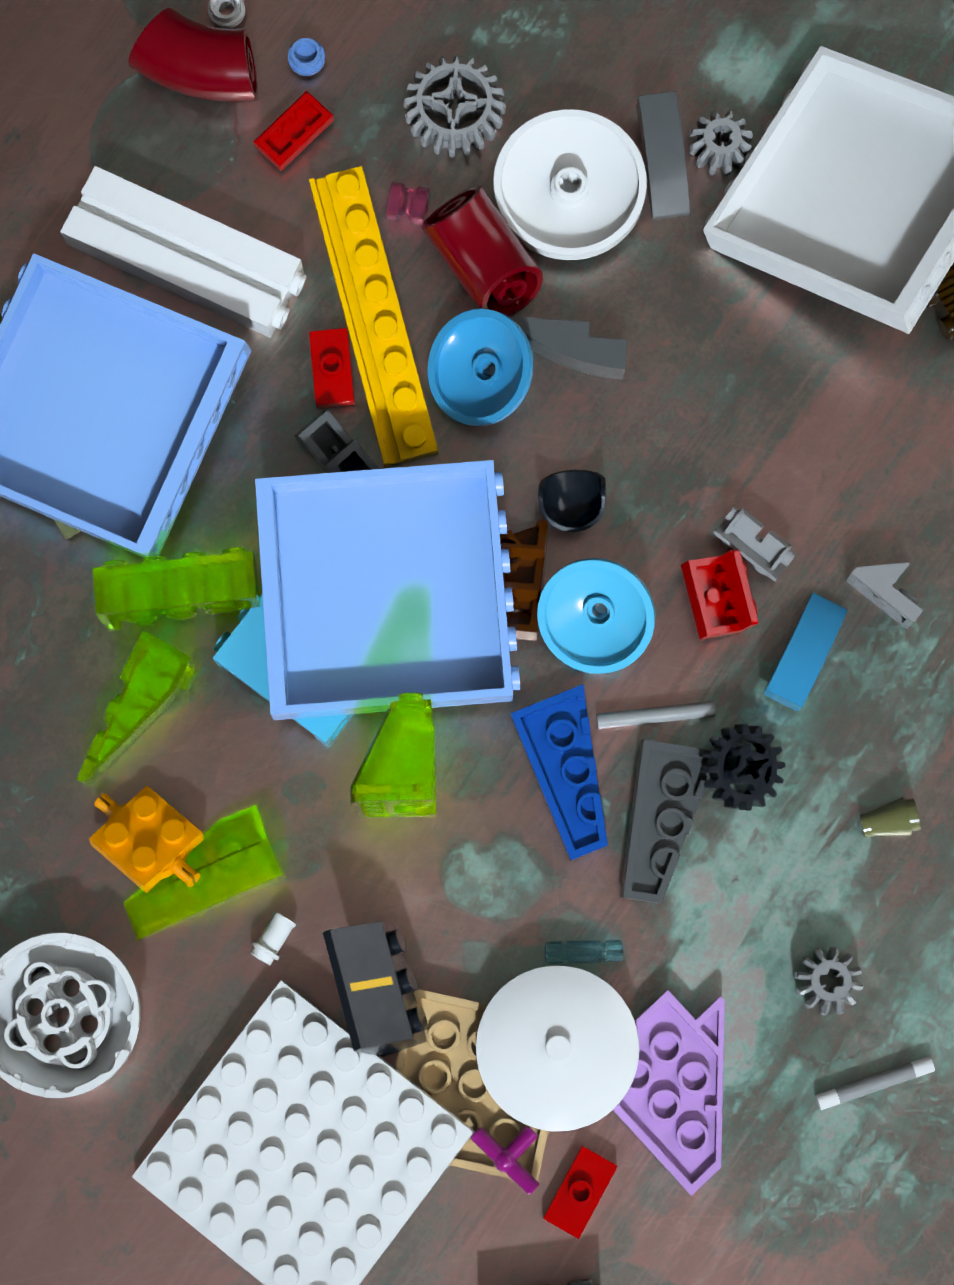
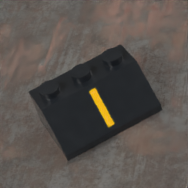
[323,921,428,1057]

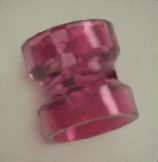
[386,181,430,225]

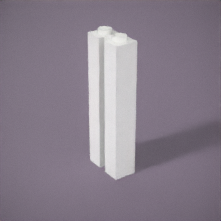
[60,166,306,338]

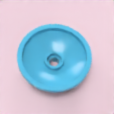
[537,558,656,674]

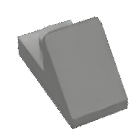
[846,562,923,629]

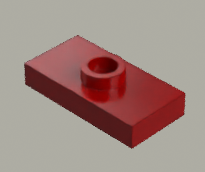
[253,90,334,171]
[309,328,355,409]
[543,1146,618,1239]

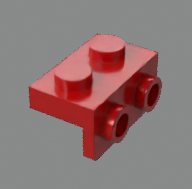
[681,549,758,640]

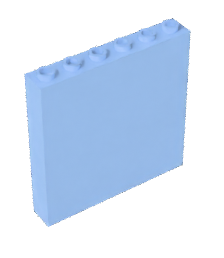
[0,253,252,563]
[255,460,520,720]

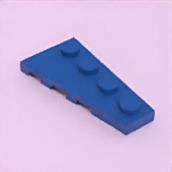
[510,684,608,861]

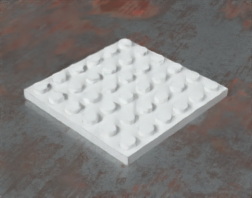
[132,980,474,1285]

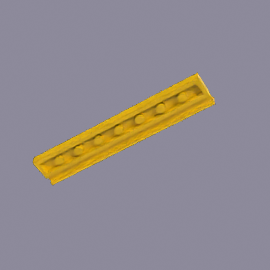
[309,166,439,468]

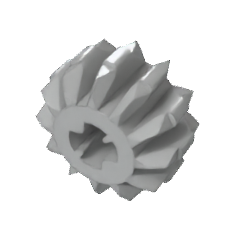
[689,110,753,177]
[794,947,864,1016]

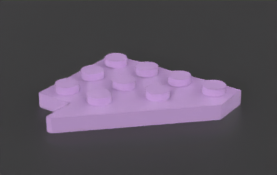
[613,990,725,1196]

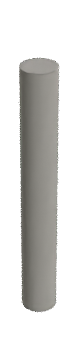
[596,701,716,729]

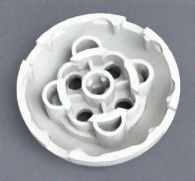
[0,933,141,1098]

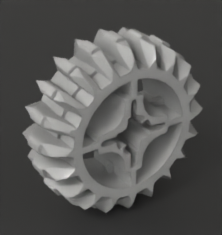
[403,54,506,158]

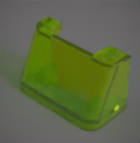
[350,693,437,818]

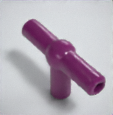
[471,1126,539,1195]

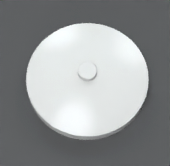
[494,109,647,260]
[476,966,639,1131]

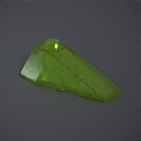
[77,630,197,787]
[123,805,286,940]

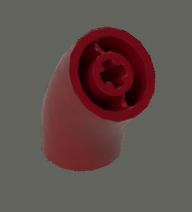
[128,8,258,102]
[422,185,544,316]

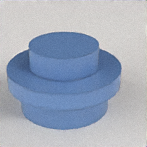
[288,38,325,76]

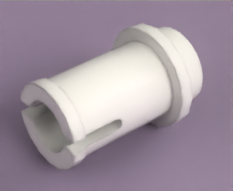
[250,911,296,966]

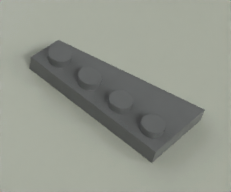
[620,739,712,904]

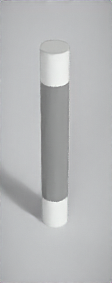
[815,1056,935,1110]

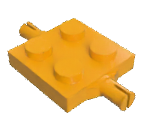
[89,786,204,893]

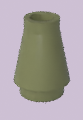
[860,797,921,838]

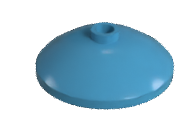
[427,309,533,426]

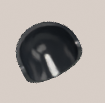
[538,470,606,532]

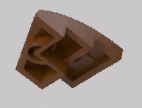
[500,520,548,641]

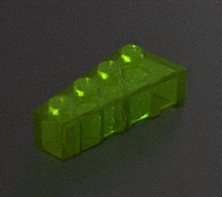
[93,547,260,632]

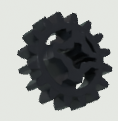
[700,724,786,811]

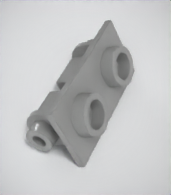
[713,506,797,581]

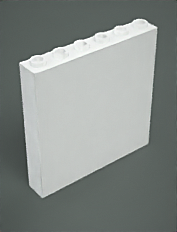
[703,46,954,334]

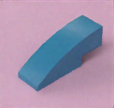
[763,593,848,712]

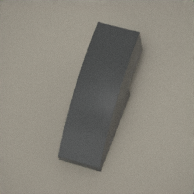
[636,91,690,220]
[512,316,627,380]
[294,410,380,473]

